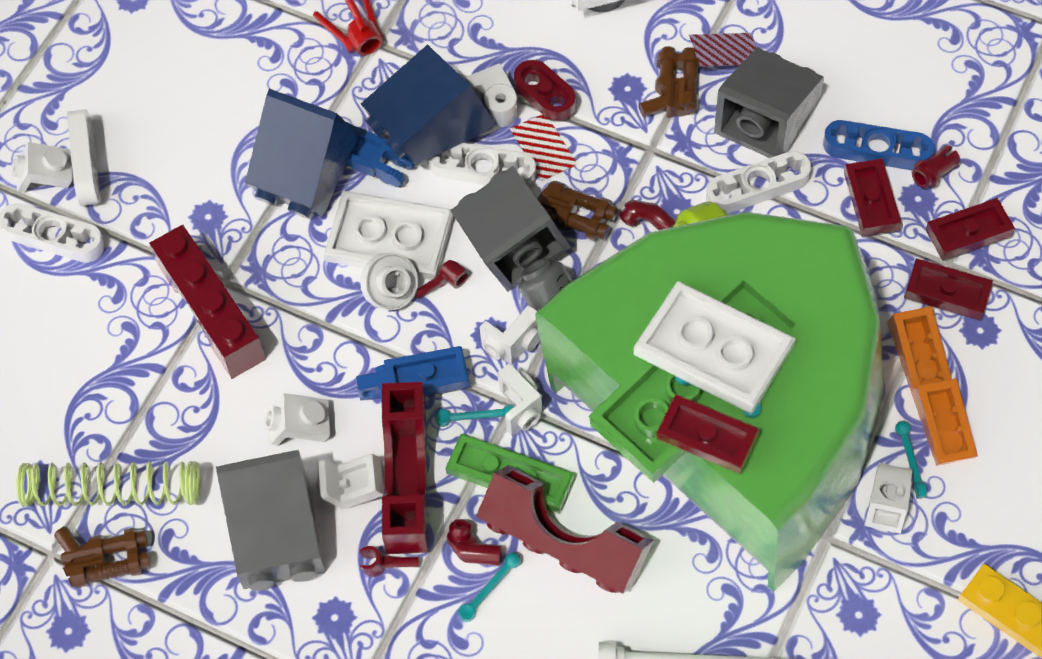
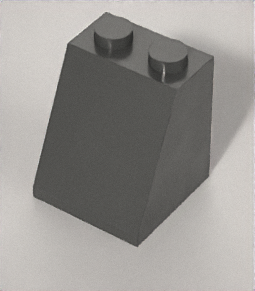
[714,47,824,158]
[450,166,571,292]
[216,449,325,591]

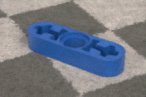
[823,120,934,171]

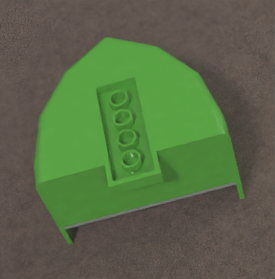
[535,212,884,592]

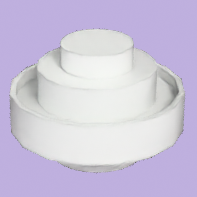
[360,253,418,310]

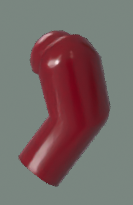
[619,199,675,230]
[447,519,501,566]

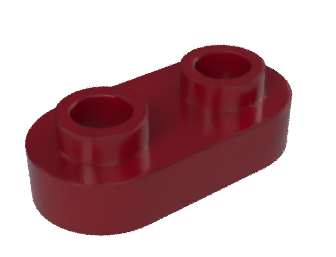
[514,60,576,121]

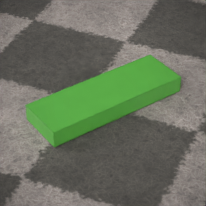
[445,433,574,514]

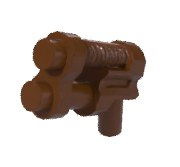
[638,46,700,118]
[537,180,618,241]
[54,526,151,589]

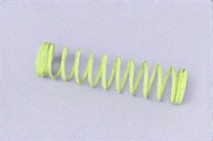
[16,461,201,507]

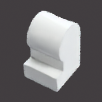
[466,63,517,128]
[864,462,912,533]

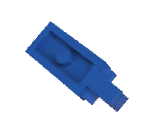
[356,346,470,402]

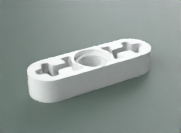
[67,109,100,206]
[429,143,536,188]
[706,151,811,214]
[0,203,105,263]

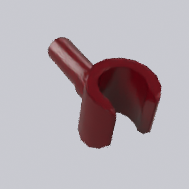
[415,260,468,299]
[359,546,419,577]

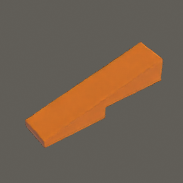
[887,306,978,466]

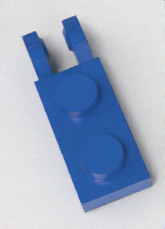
[345,121,415,188]

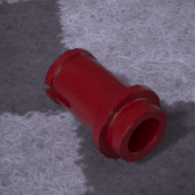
[911,145,961,188]

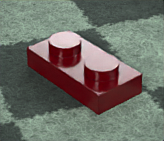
[844,158,901,236]
[925,198,1015,261]
[904,258,993,320]
[656,394,759,474]

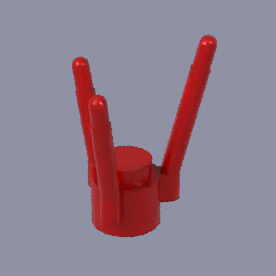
[313,0,384,56]

